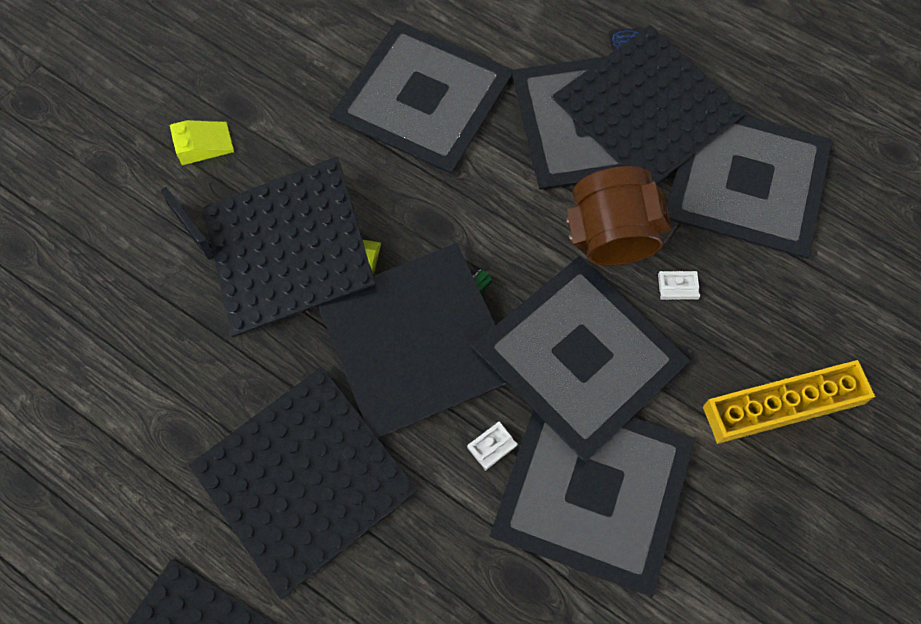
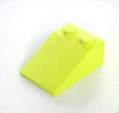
[170,120,234,165]

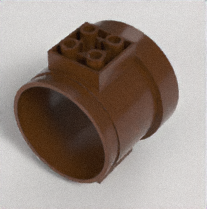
[566,166,672,266]

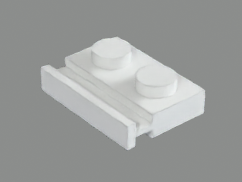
[658,271,700,300]
[467,422,517,470]

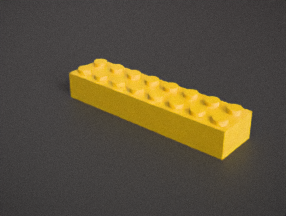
[703,360,875,444]

